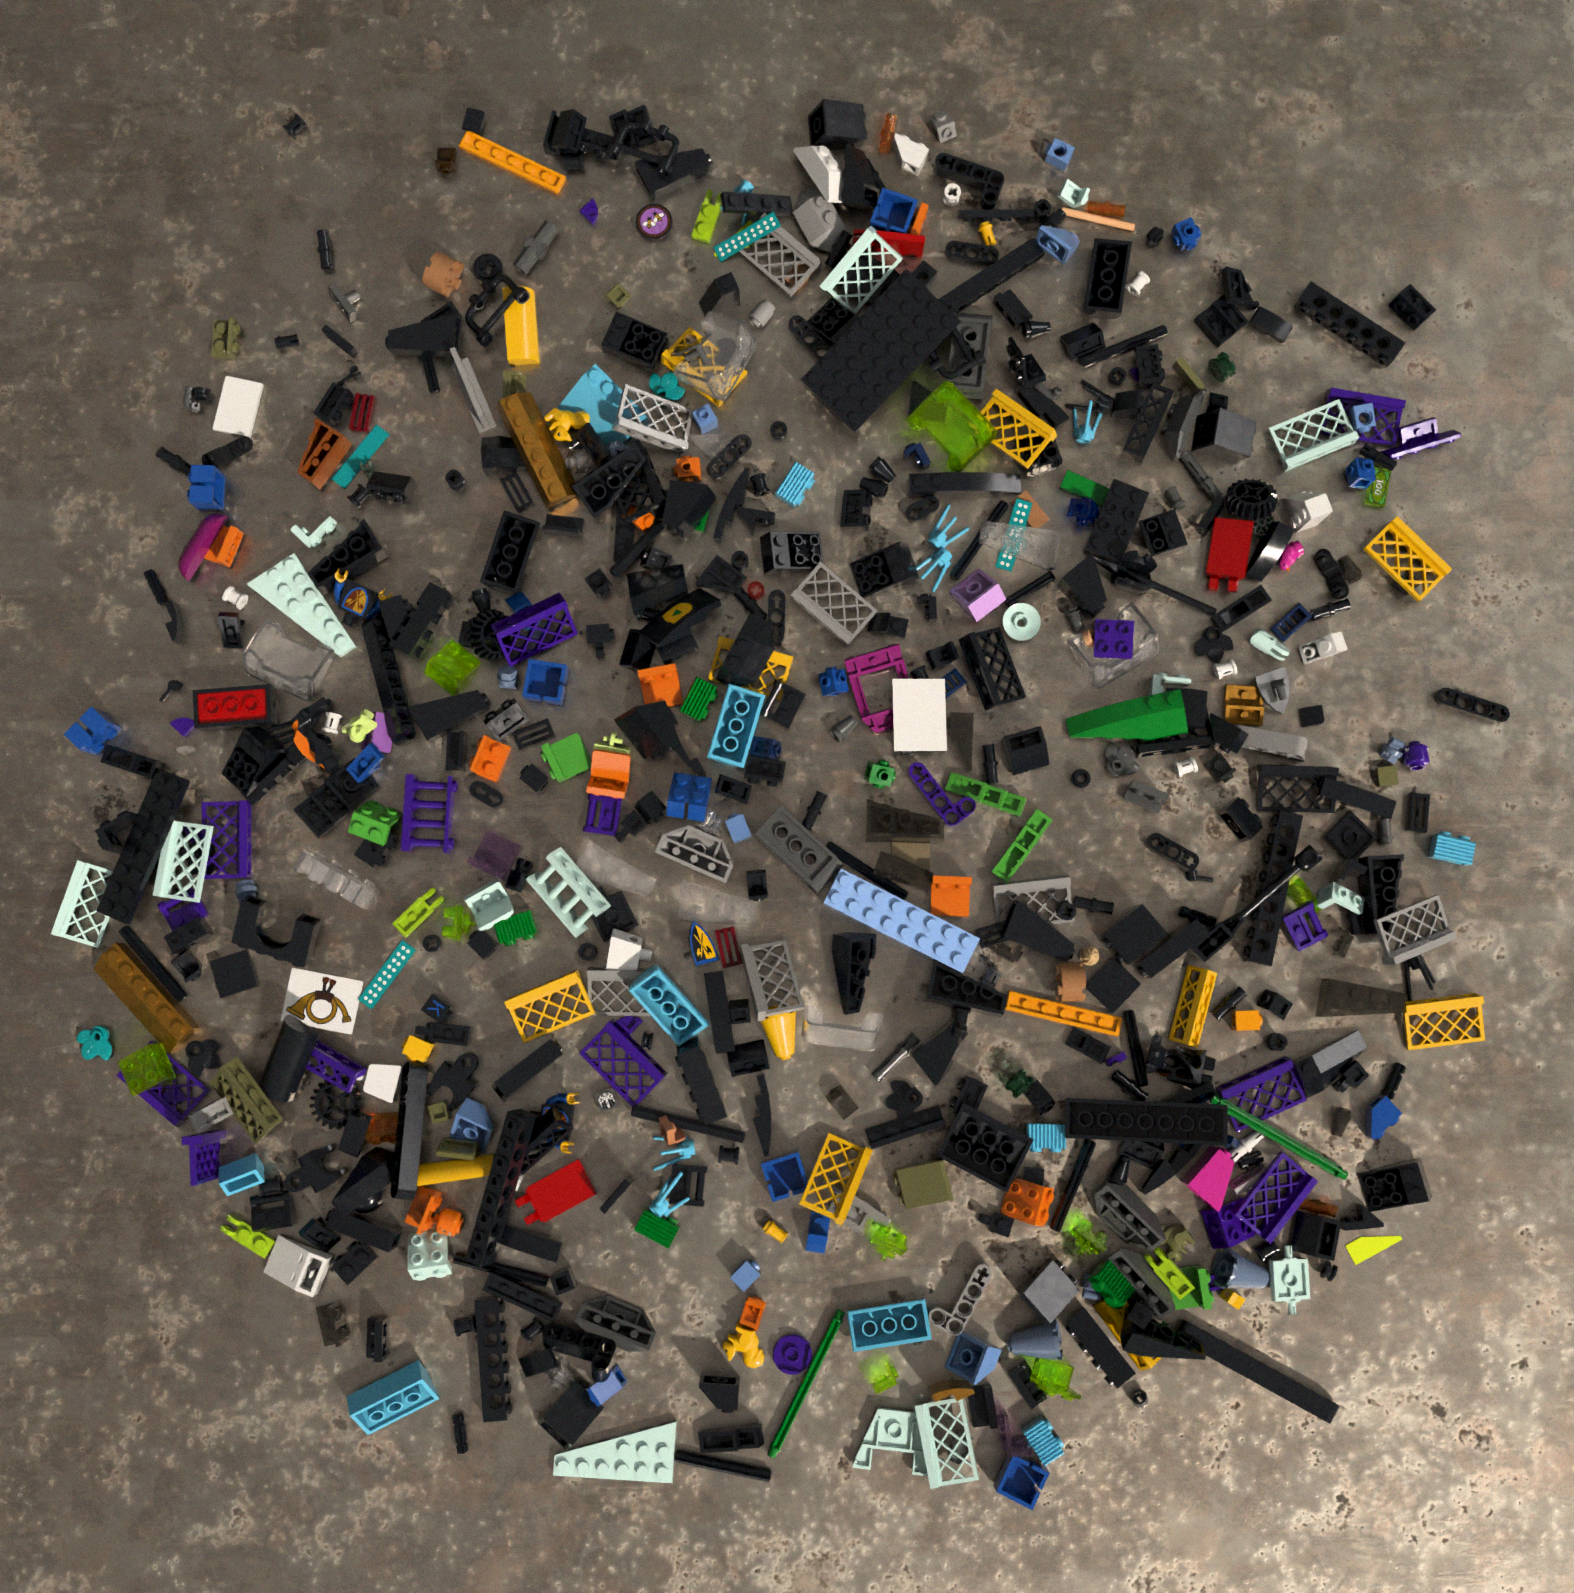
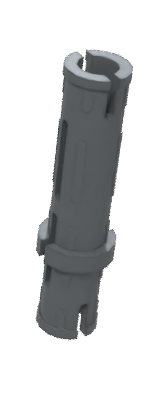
[1179,450,1222,501]
[871,1033,921,1082]

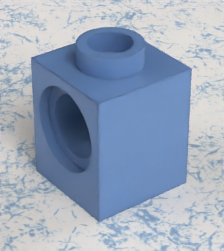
[1044,138,1075,171]
[1349,403,1376,433]
[692,404,718,435]
[725,812,752,844]
[730,1258,761,1292]

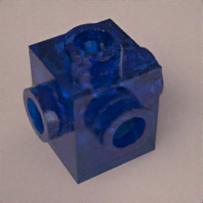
[1067,497,1099,526]

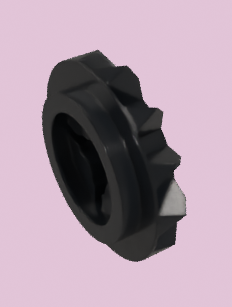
[473,254,503,282]

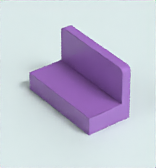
[361,712,392,753]

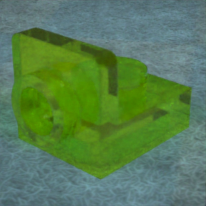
[872,1363,899,1394]

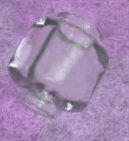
[565,449,594,474]

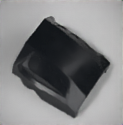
[1014,432,1063,477]

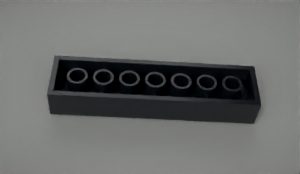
[1065,1098,1228,1146]

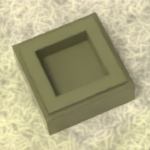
[605,283,632,310]
[1375,765,1399,787]
[427,1100,452,1124]

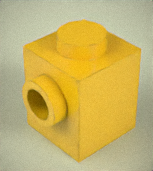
[402,1035,435,1062]

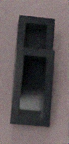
[1015,385,1069,431]
[1246,521,1294,582]
[1212,585,1272,632]
[100,744,166,779]
[698,1423,764,1453]

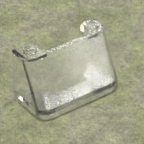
[673,311,757,401]
[1067,602,1159,689]
[242,619,335,702]
[801,1004,884,1051]

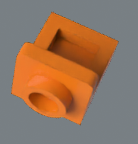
[622,501,655,532]
[738,1296,766,1331]

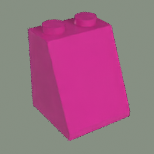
[1180,1146,1235,1212]

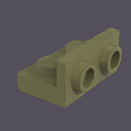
[211,317,240,359]

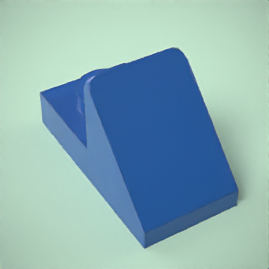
[346,743,385,783]
[805,1211,830,1254]

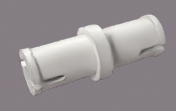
[1229,1130,1264,1162]

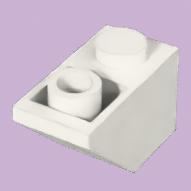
[893,133,929,176]
[1298,632,1348,664]

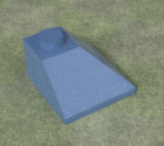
[1036,225,1080,265]
[449,1097,494,1153]
[945,1332,1002,1385]

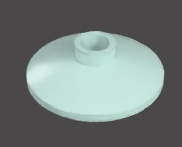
[1002,603,1041,641]

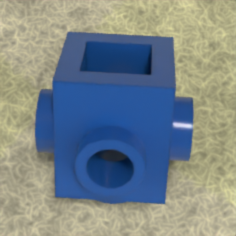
[1171,217,1201,251]
[1346,457,1376,489]
[818,667,849,696]

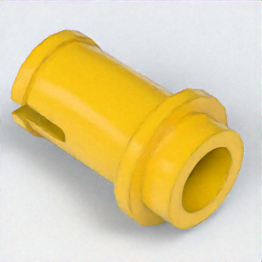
[978,221,997,246]
[762,1220,788,1243]

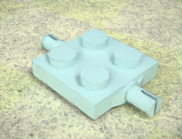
[1269,1245,1310,1315]

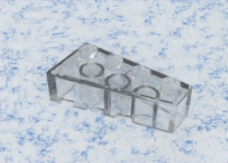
[979,521,1061,571]
[576,841,657,898]
[292,849,379,910]
[678,879,757,926]

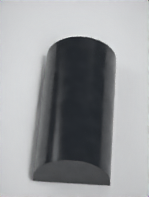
[1084,238,1132,320]
[480,510,540,595]
[258,1014,320,1102]

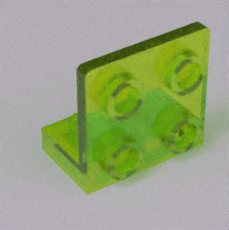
[424,640,481,696]
[118,1043,177,1096]
[1030,1358,1081,1401]

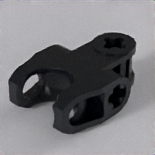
[426,1052,479,1112]
[284,1143,348,1194]

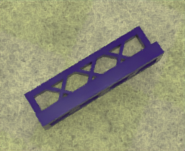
[306,1040,367,1093]

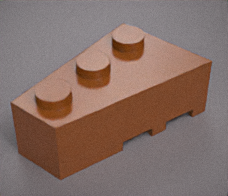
[297,418,352,490]

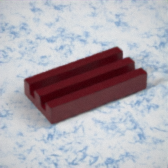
[349,393,376,433]
[715,926,742,968]

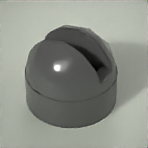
[1131,1390,1148,1408]

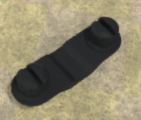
[202,436,253,467]
[1314,548,1349,599]

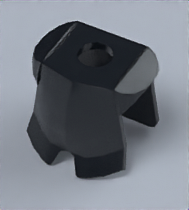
[1111,550,1157,595]

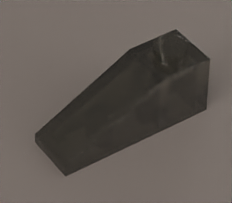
[946,712,974,772]
[873,851,934,892]

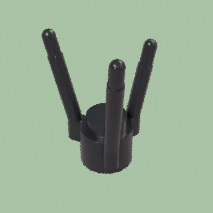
[1065,380,1114,414]
[1403,954,1436,1001]

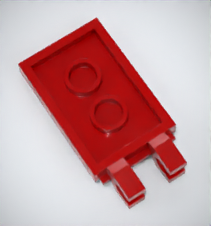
[852,229,925,258]
[1206,517,1254,593]
[515,1159,597,1225]

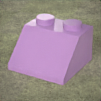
[949,568,1006,622]

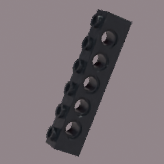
[1294,281,1406,367]
[474,1296,513,1423]

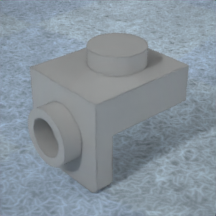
[929,110,956,143]

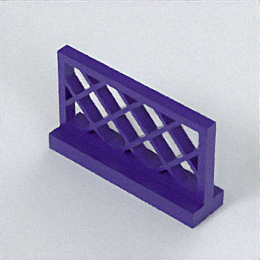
[1320,387,1406,447]
[490,592,578,667]
[202,800,251,879]
[579,1019,668,1107]
[116,1040,210,1127]
[1215,1056,1307,1132]
[182,1130,227,1186]
[1233,1151,1318,1244]

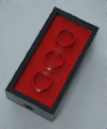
[193,684,278,731]

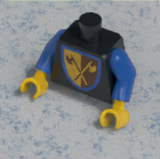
[333,568,393,627]
[529,1092,580,1154]

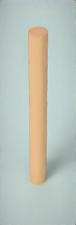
[1062,207,1135,231]

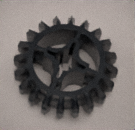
[1225,478,1278,521]
[466,609,513,661]
[310,1077,364,1130]

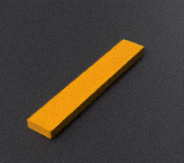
[459,131,566,195]
[1005,990,1122,1037]

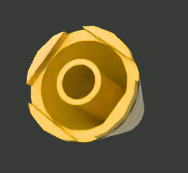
[760,1004,796,1060]

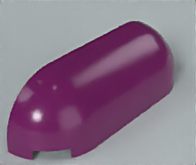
[178,513,229,582]

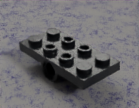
[1084,479,1149,564]

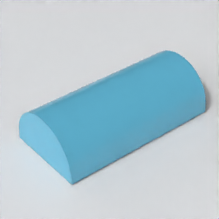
[707,684,765,768]
[628,964,709,1047]
[847,1299,932,1352]

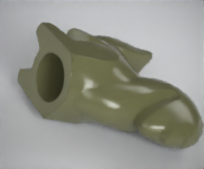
[1160,1224,1195,1262]

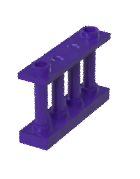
[401,774,458,854]

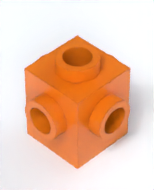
[674,455,702,483]

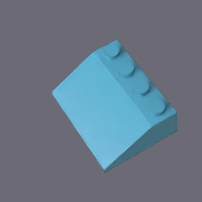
[557,364,650,445]

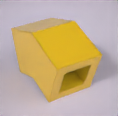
[1219,1289,1245,1310]

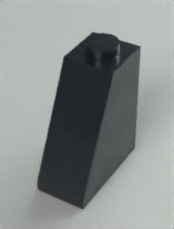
[699,272,740,320]

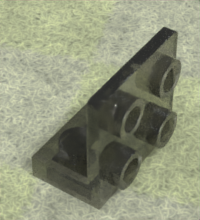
[316,1300,351,1347]

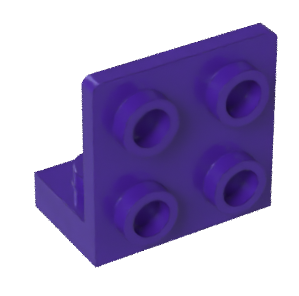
[1093,619,1134,659]
[1201,1198,1255,1249]

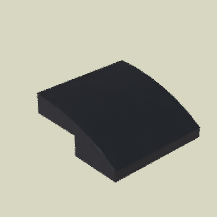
[609,105,657,149]
[1194,294,1249,347]
[1165,688,1208,729]
[1086,957,1141,1014]

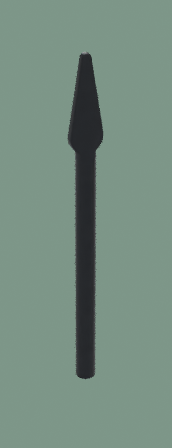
[1094,557,1217,615]

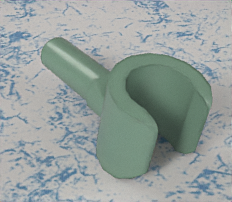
[360,461,374,481]

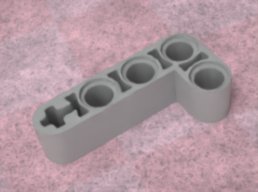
[1234,724,1308,762]
[927,1261,992,1336]

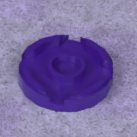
[773,1333,812,1375]

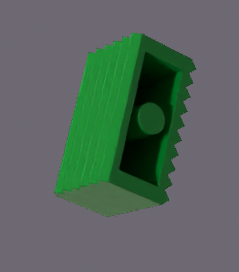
[679,676,719,722]
[494,910,539,947]
[634,1207,680,1249]
[1087,1260,1135,1309]

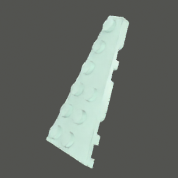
[247,553,357,657]
[553,1420,677,1483]

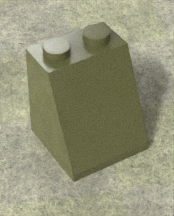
[893,1157,954,1209]

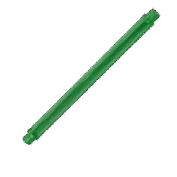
[1209,1096,1348,1180]
[767,1309,845,1459]

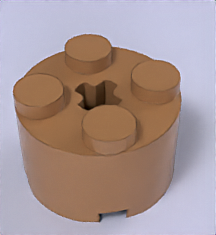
[422,251,464,297]
[1054,962,1086,1002]

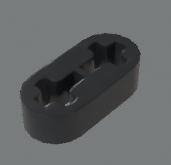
[905,496,939,523]
[469,781,504,808]

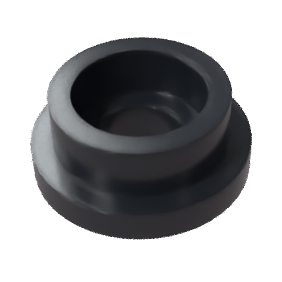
[1146,227,1164,245]
[1071,769,1091,788]

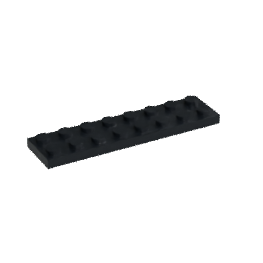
[97,768,190,925]

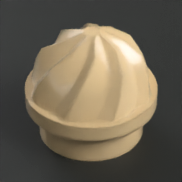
[1080,946,1099,966]

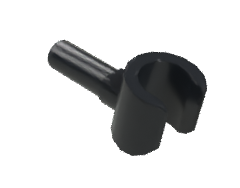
[337,366,362,386]
[159,680,183,703]
[1186,870,1213,883]

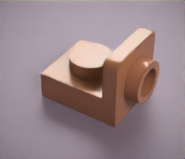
[659,1115,686,1147]

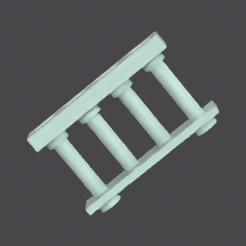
[526,847,611,938]

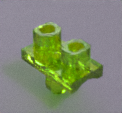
[442,905,475,941]
[1069,1219,1108,1255]
[870,1225,908,1261]

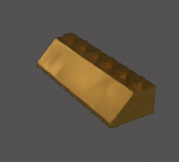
[496,392,578,509]
[93,942,200,1055]

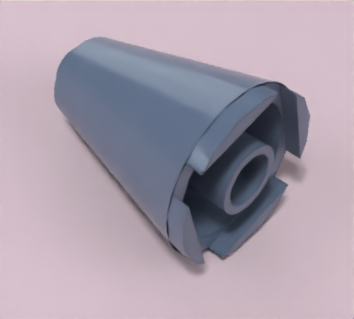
[1212,1248,1270,1289]
[1007,1319,1063,1360]

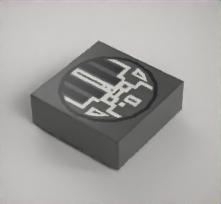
[594,1087,619,1112]

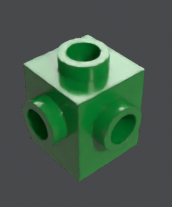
[864,759,896,788]

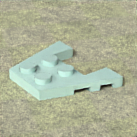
[852,1407,928,1476]

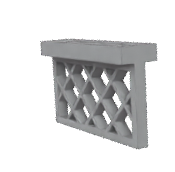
[738,212,822,297]
[450,347,497,433]
[612,384,694,455]
[790,561,878,646]
[991,875,1074,931]
[1373,895,1457,965]
[740,940,804,1021]
[587,967,666,1016]

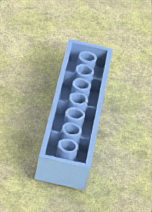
[823,869,980,974]

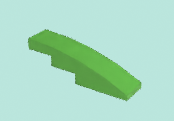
[945,772,1027,817]
[992,809,1052,883]

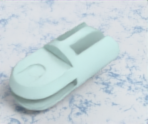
[1250,628,1290,661]

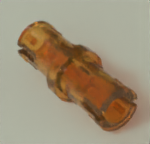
[878,113,897,154]
[1087,200,1126,218]
[1298,1198,1338,1218]

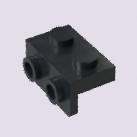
[313,382,354,426]
[744,755,786,787]
[949,1076,988,1114]

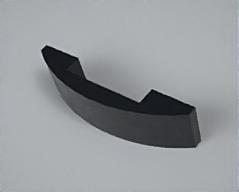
[668,707,707,777]

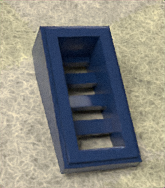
[1270,602,1312,642]
[941,668,967,700]

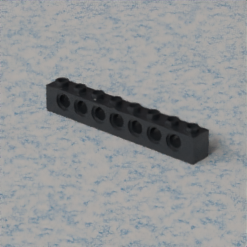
[1243,810,1303,967]
[465,1109,537,1268]

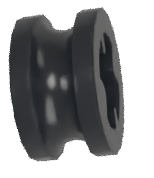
[1108,367,1126,386]
[193,387,211,401]
[770,421,787,440]
[423,935,442,952]
[641,1031,654,1050]
[1320,1261,1338,1282]

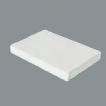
[212,376,264,439]

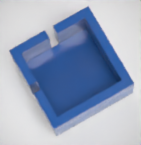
[870,188,918,234]
[187,465,225,513]
[522,659,569,706]
[64,706,121,755]
[666,772,712,822]
[761,1150,808,1202]
[993,1449,1050,1510]

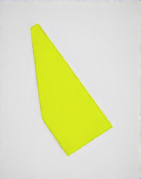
[1345,1236,1402,1265]

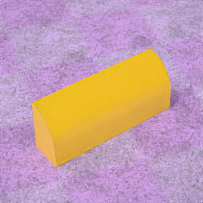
[502,286,540,366]
[417,1153,495,1186]

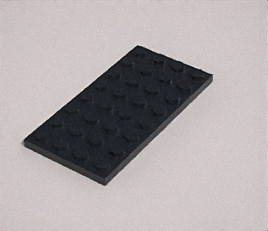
[801,269,961,433]

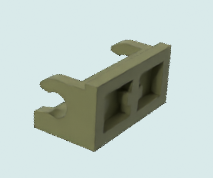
[502,371,527,398]

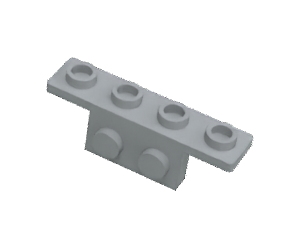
[819,1177,891,1233]

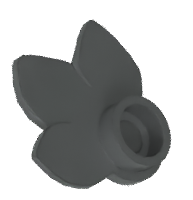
[1105,742,1140,776]

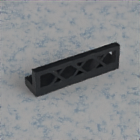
[1123,382,1174,463]
[865,1105,946,1149]
[520,1106,573,1175]

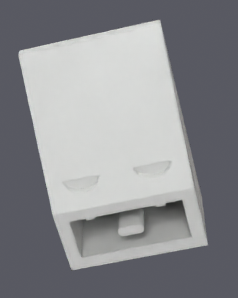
[264,1235,333,1297]

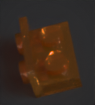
[365,1112,398,1145]

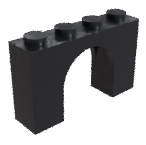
[231,895,321,967]

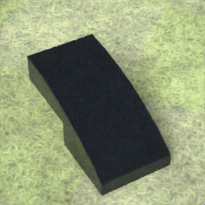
[1249,306,1293,343]
[165,601,183,644]
[1066,1027,1111,1064]
[518,1347,558,1377]

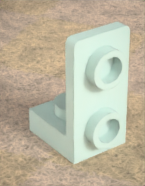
[290,516,337,549]
[1148,673,1191,696]
[1316,882,1364,915]

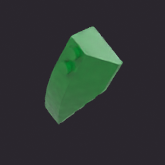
[1066,689,1188,740]

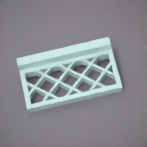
[820,226,903,314]
[1268,399,1359,472]
[153,821,214,903]
[51,860,113,948]
[915,1398,979,1489]

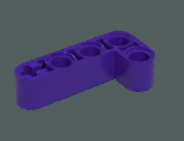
[908,762,976,827]

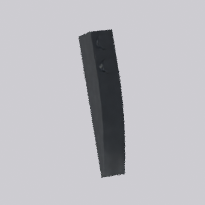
[908,472,1021,498]

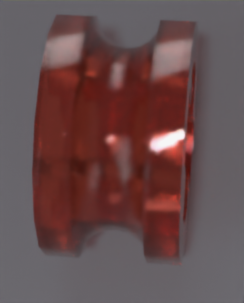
[747,581,764,600]

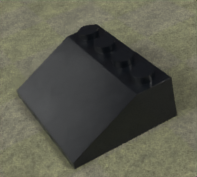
[935,1103,1034,1193]

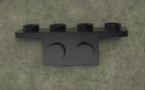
[241,742,306,805]

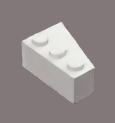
[1282,491,1333,533]

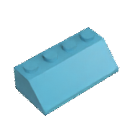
[346,1360,439,1435]

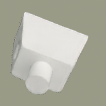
[606,929,653,970]
[356,1063,404,1103]

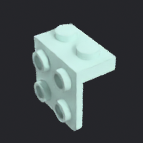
[464,878,514,931]
[408,1229,452,1281]

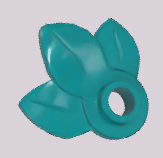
[649,372,685,404]
[76,1026,112,1061]

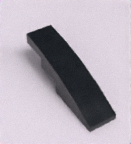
[713,468,750,543]
[1318,777,1397,819]
[704,970,735,1054]
[753,1073,771,1157]
[1139,1144,1202,1195]
[500,1223,563,1263]

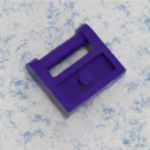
[582,794,622,836]
[157,886,210,931]
[1282,901,1328,952]

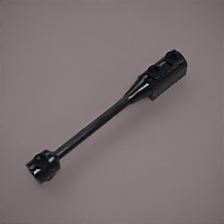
[1192,845,1322,962]

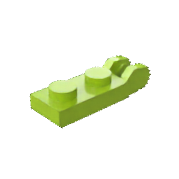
[691,189,721,244]
[392,887,444,938]
[219,1214,276,1259]
[1144,1246,1195,1300]

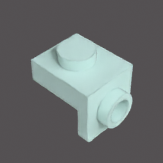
[1057,179,1090,209]

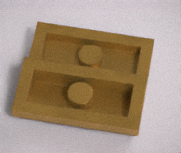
[1223,684,1265,726]
[929,1380,975,1402]

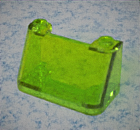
[905,381,997,472]

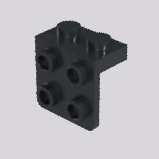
[95,811,138,854]

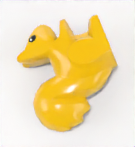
[544,408,590,441]
[722,1322,764,1368]

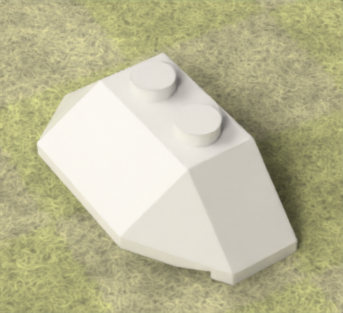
[793,146,844,203]

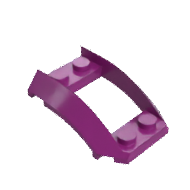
[844,644,909,733]

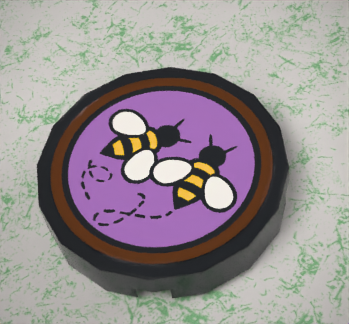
[636,204,673,242]

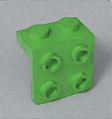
[540,733,592,783]
[348,800,402,846]
[1169,1265,1214,1310]

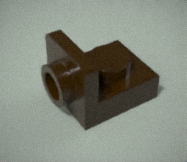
[435,148,457,174]

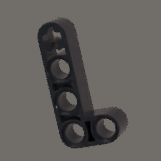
[934,153,1004,210]
[542,1323,616,1382]

